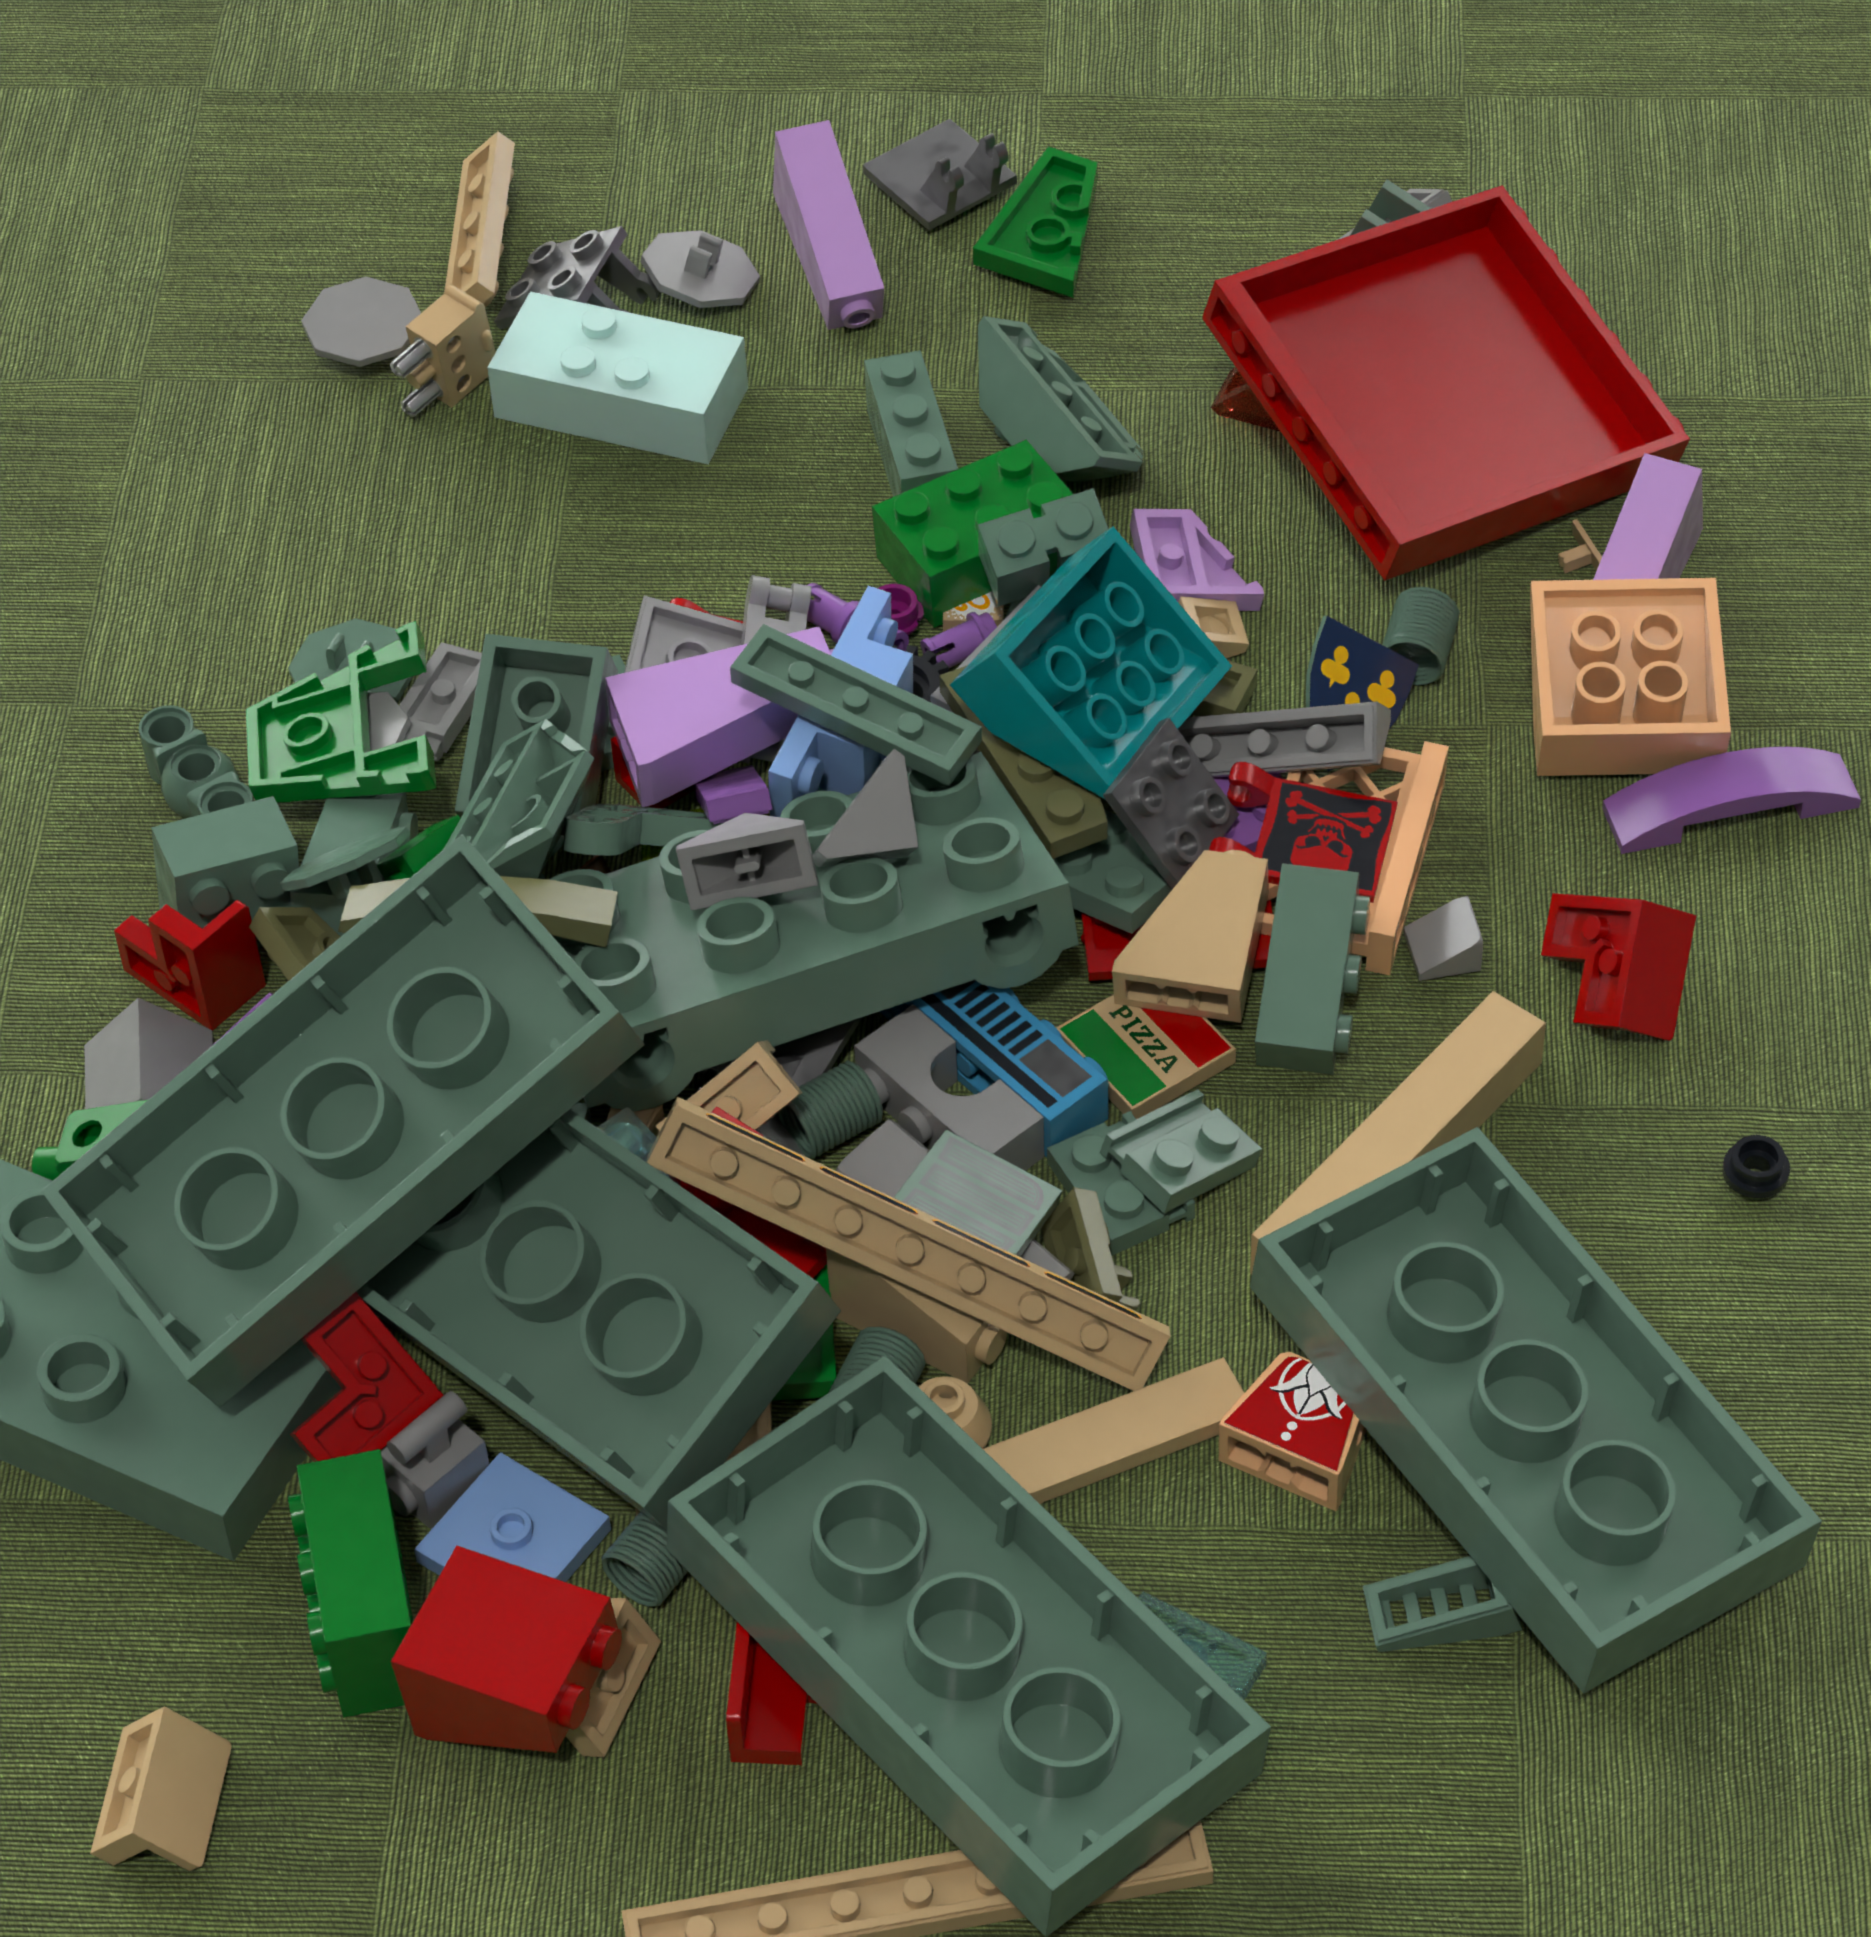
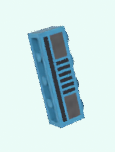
[879,980,1109,1158]

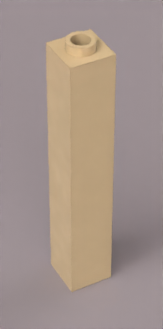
[1250,991,1546,1275]

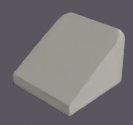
[1403,896,1483,981]

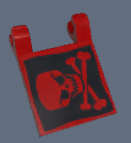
[1209,762,1398,903]

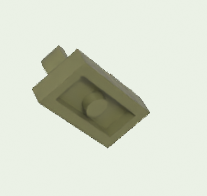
[1041,1187,1140,1310]

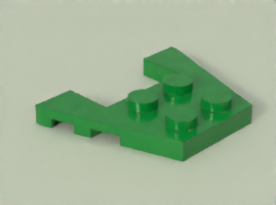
[246,621,437,803]

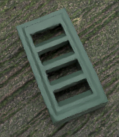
[1363,1556,1523,1652]

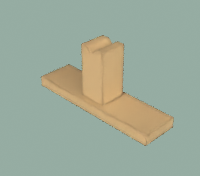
[1558,519,1602,573]

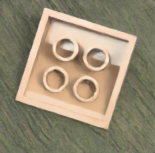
[1530,578,1731,776]

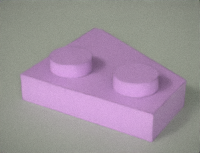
[1129,509,1264,611]

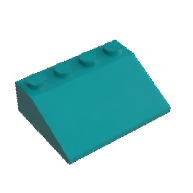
[950,526,1232,800]

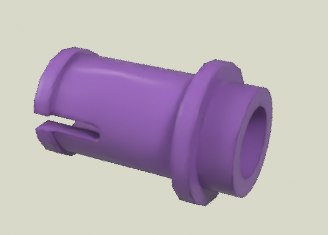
[920,612,997,668]

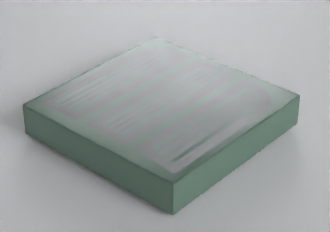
[894,1130,1063,1257]

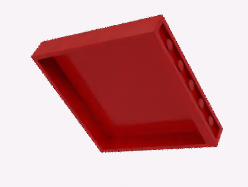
[1202,185,1690,581]

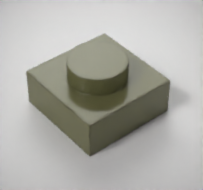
[1191,660,1258,716]

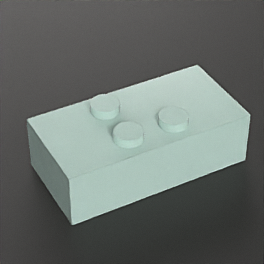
[487,292,748,465]

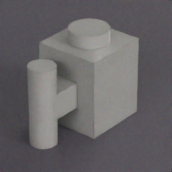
[381,1391,489,1530]

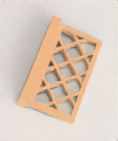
[1260,741,1449,976]

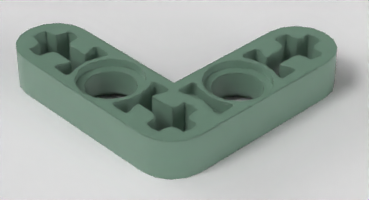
[563,804,725,856]

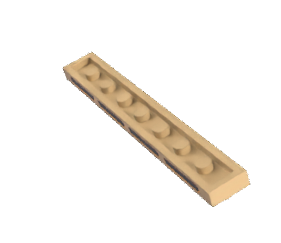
[647,1097,1171,1391]

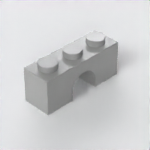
[854,1004,1045,1171]

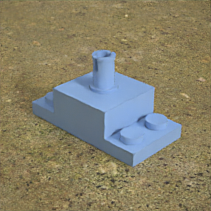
[768,586,913,817]

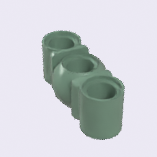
[138,705,254,819]

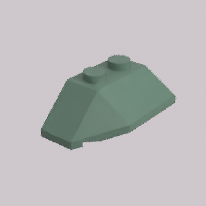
[978,316,1144,482]
[443,719,594,879]

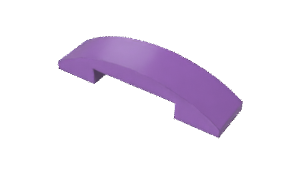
[1602,747,1861,854]

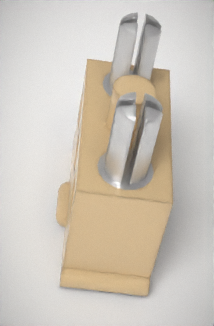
[390,285,496,417]

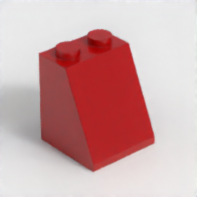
[391,1546,622,1753]

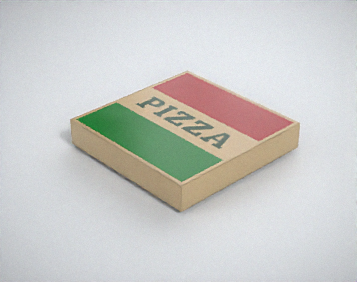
[1056,994,1236,1119]

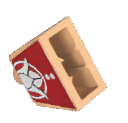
[1218,1352,1367,1511]

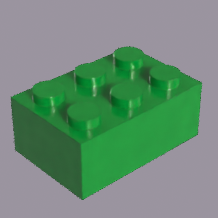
[872,439,1073,628]
[288,1449,413,1718]

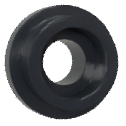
[1722,1135,1790,1198]

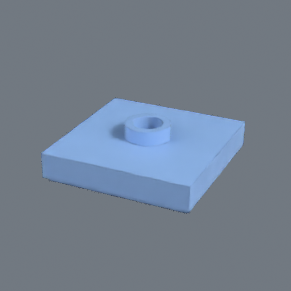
[414,1452,611,1582]

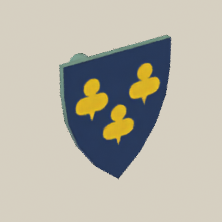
[1306,616,1419,772]

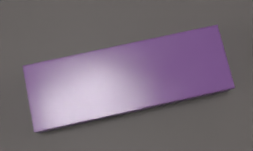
[693,765,772,824]

